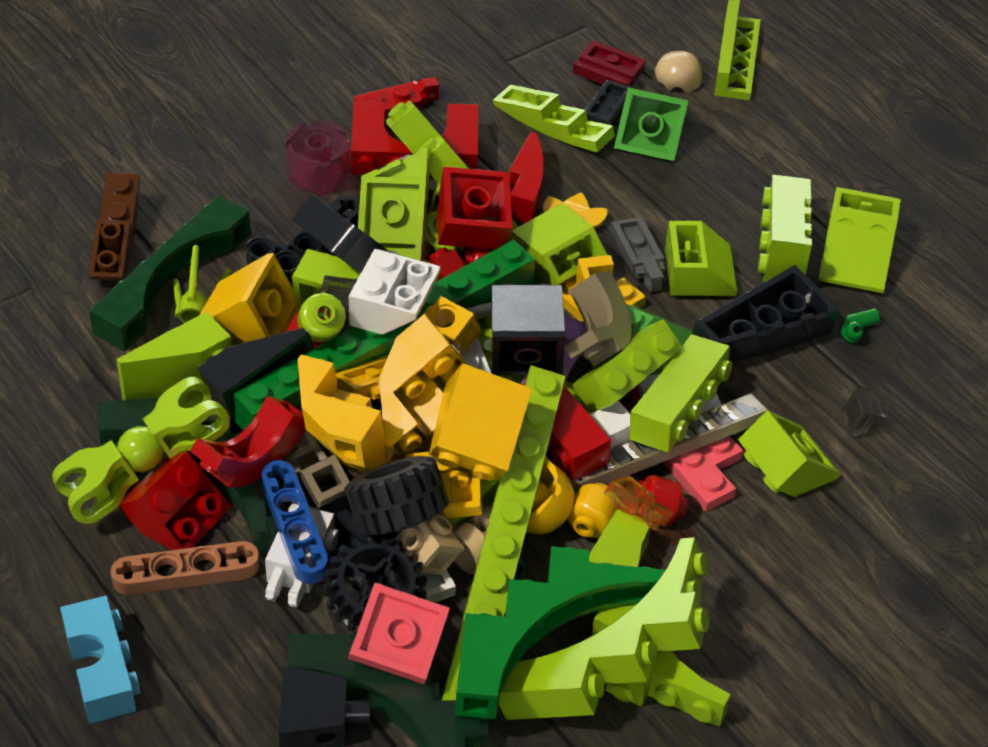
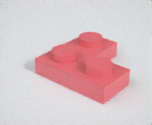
[664,436,744,512]

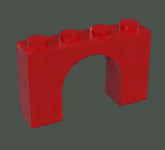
[351,101,478,175]

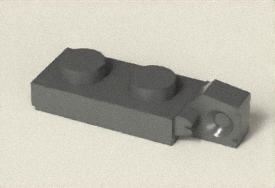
[610,216,665,293]

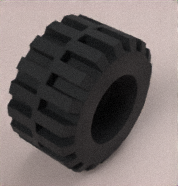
[344,456,449,535]

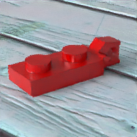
[354,77,440,119]

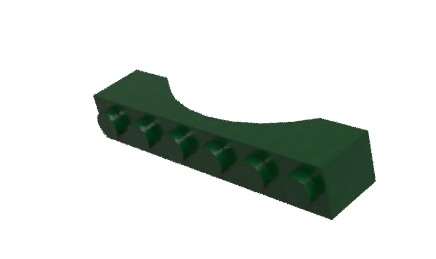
[89,195,251,352]

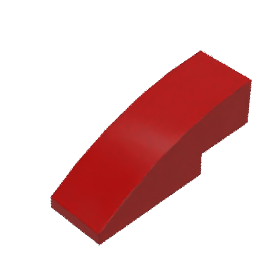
[509,132,543,223]

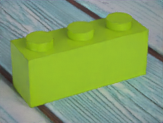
[572,319,683,413]

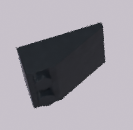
[198,328,314,433]

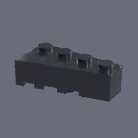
[691,265,840,363]

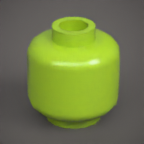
[297,293,346,343]

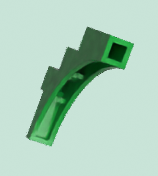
[455,546,666,719]

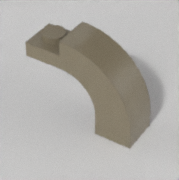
[565,271,632,367]
[284,410,350,509]

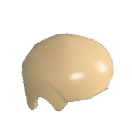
[655,51,703,93]

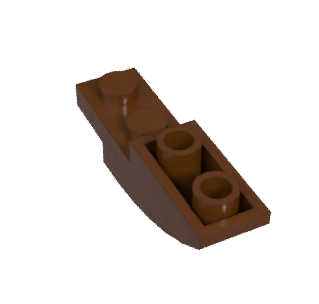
[89,172,140,281]

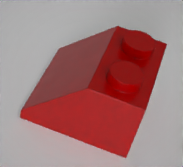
[437,167,513,249]

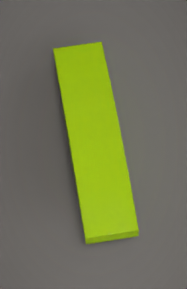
[493,85,615,152]

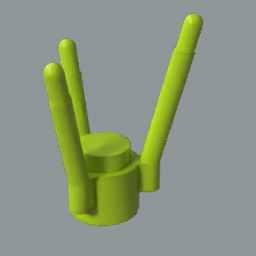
[173,245,231,323]

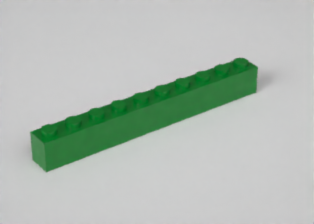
[233,240,535,431]

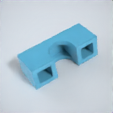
[60,595,141,724]

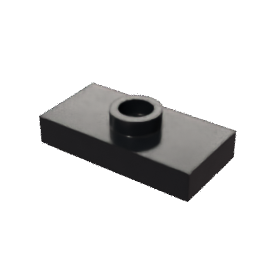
[585,80,630,126]

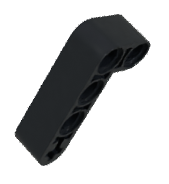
[291,193,391,273]
[245,195,360,289]

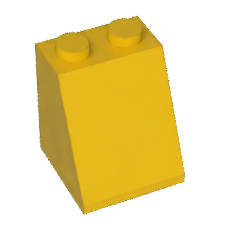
[200,253,301,346]
[429,363,532,481]

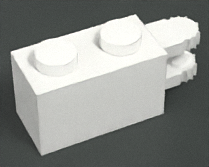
[265,502,339,607]

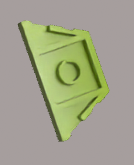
[358,147,431,262]

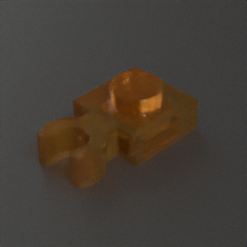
[604,475,673,530]

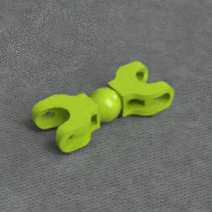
[52,377,230,524]

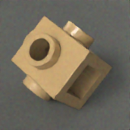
[395,514,464,575]

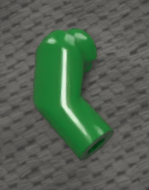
[841,308,880,343]

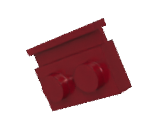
[573,40,646,87]

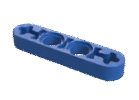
[261,460,328,584]

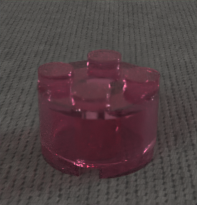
[286,120,350,195]

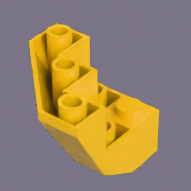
[379,314,470,458]
[298,355,406,474]

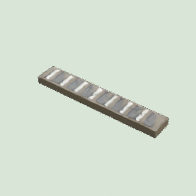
[563,394,767,494]

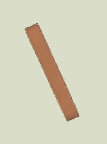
[110,541,260,595]

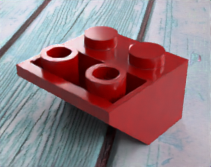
[119,451,231,550]

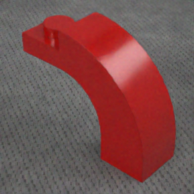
[190,396,306,488]

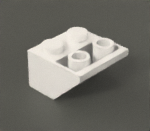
[349,249,441,335]

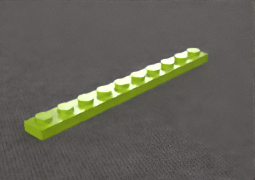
[440,366,565,710]

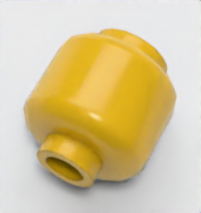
[568,483,621,538]

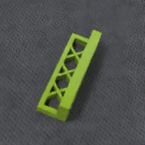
[714,0,761,100]

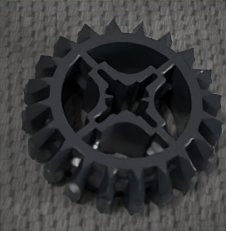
[323,535,428,632]

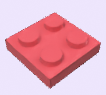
[348,583,450,685]

